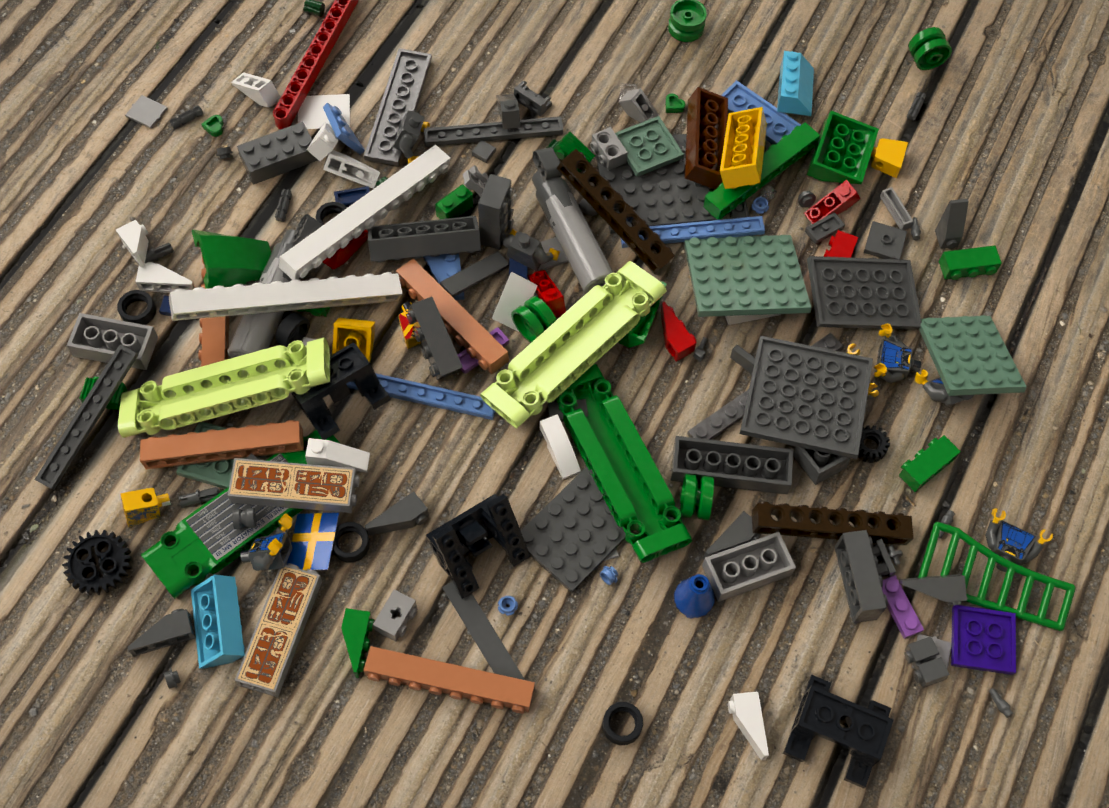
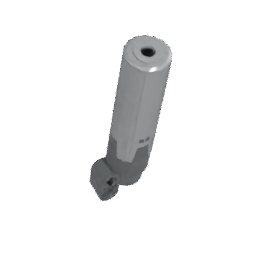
[532,147,613,294]
[227,214,323,358]

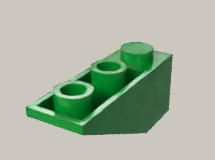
[341,608,375,678]

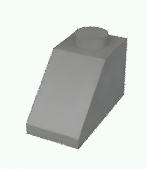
[619,88,659,123]

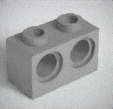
[590,127,628,171]

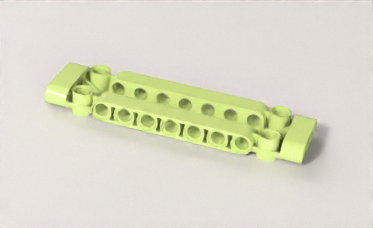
[480,261,667,428]
[118,337,330,438]

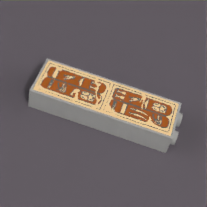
[227,458,360,513]
[235,563,322,697]

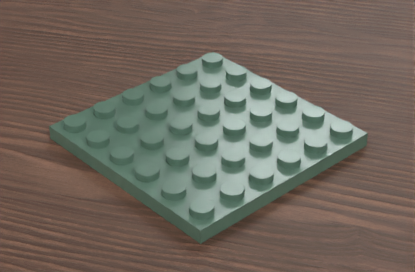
[684,235,811,317]

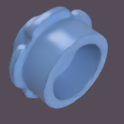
[752,197,769,214]
[600,566,618,585]
[498,596,518,616]

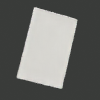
[492,272,538,332]

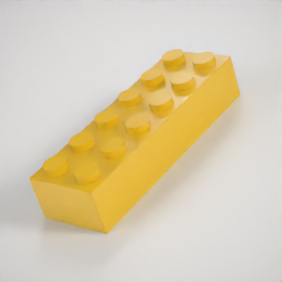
[720,107,767,189]

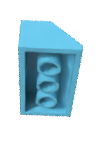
[777,51,814,116]
[191,575,245,669]

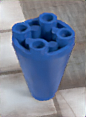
[674,574,715,619]

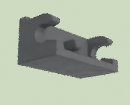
[514,81,552,117]

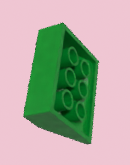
[806,110,879,184]

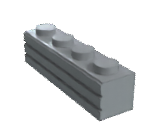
[880,187,914,230]

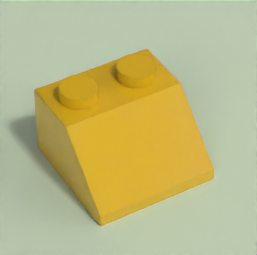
[332,317,375,362]

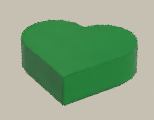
[665,93,686,113]
[201,115,224,137]

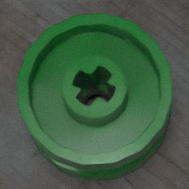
[668,0,707,42]
[908,27,952,70]
[511,296,556,343]
[680,474,714,520]

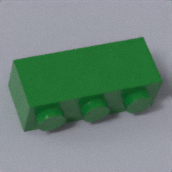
[939,245,1002,280]
[899,435,961,492]

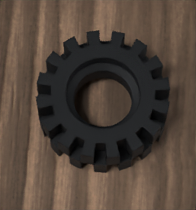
[857,425,890,463]

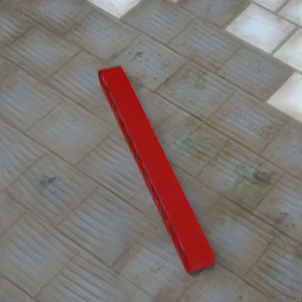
[273,0,359,130]

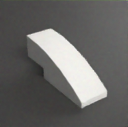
[539,414,581,480]

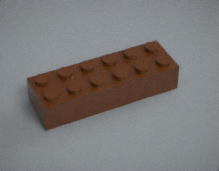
[685,87,728,189]

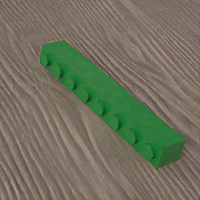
[703,122,820,220]

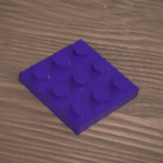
[951,605,1016,675]

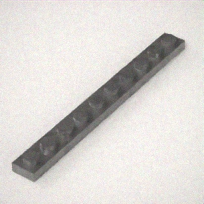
[687,333,843,440]

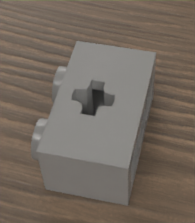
[373,589,418,642]

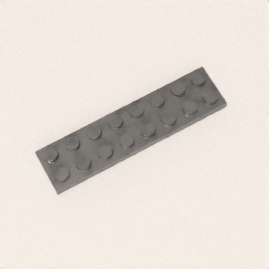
[364,48,432,166]

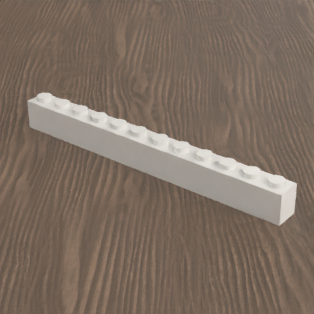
[279,145,451,280]
[169,272,402,321]

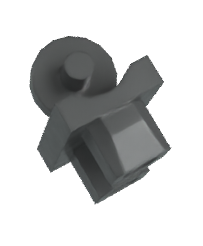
[872,539,903,577]

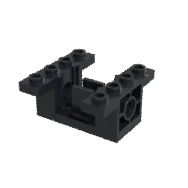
[291,342,391,440]
[426,493,531,599]
[783,675,894,789]

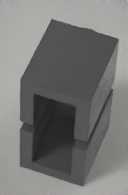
[904,636,950,688]

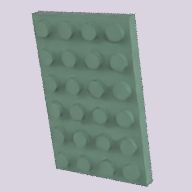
[919,315,1027,396]

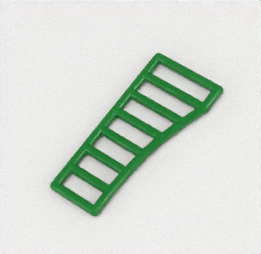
[918,522,1076,631]

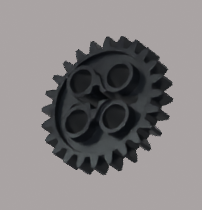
[62,530,132,595]

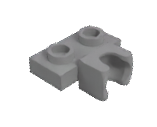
[462,165,488,197]

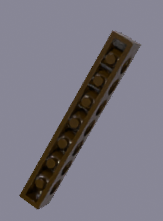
[557,149,675,274]
[752,502,914,545]

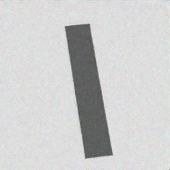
[442,581,525,680]

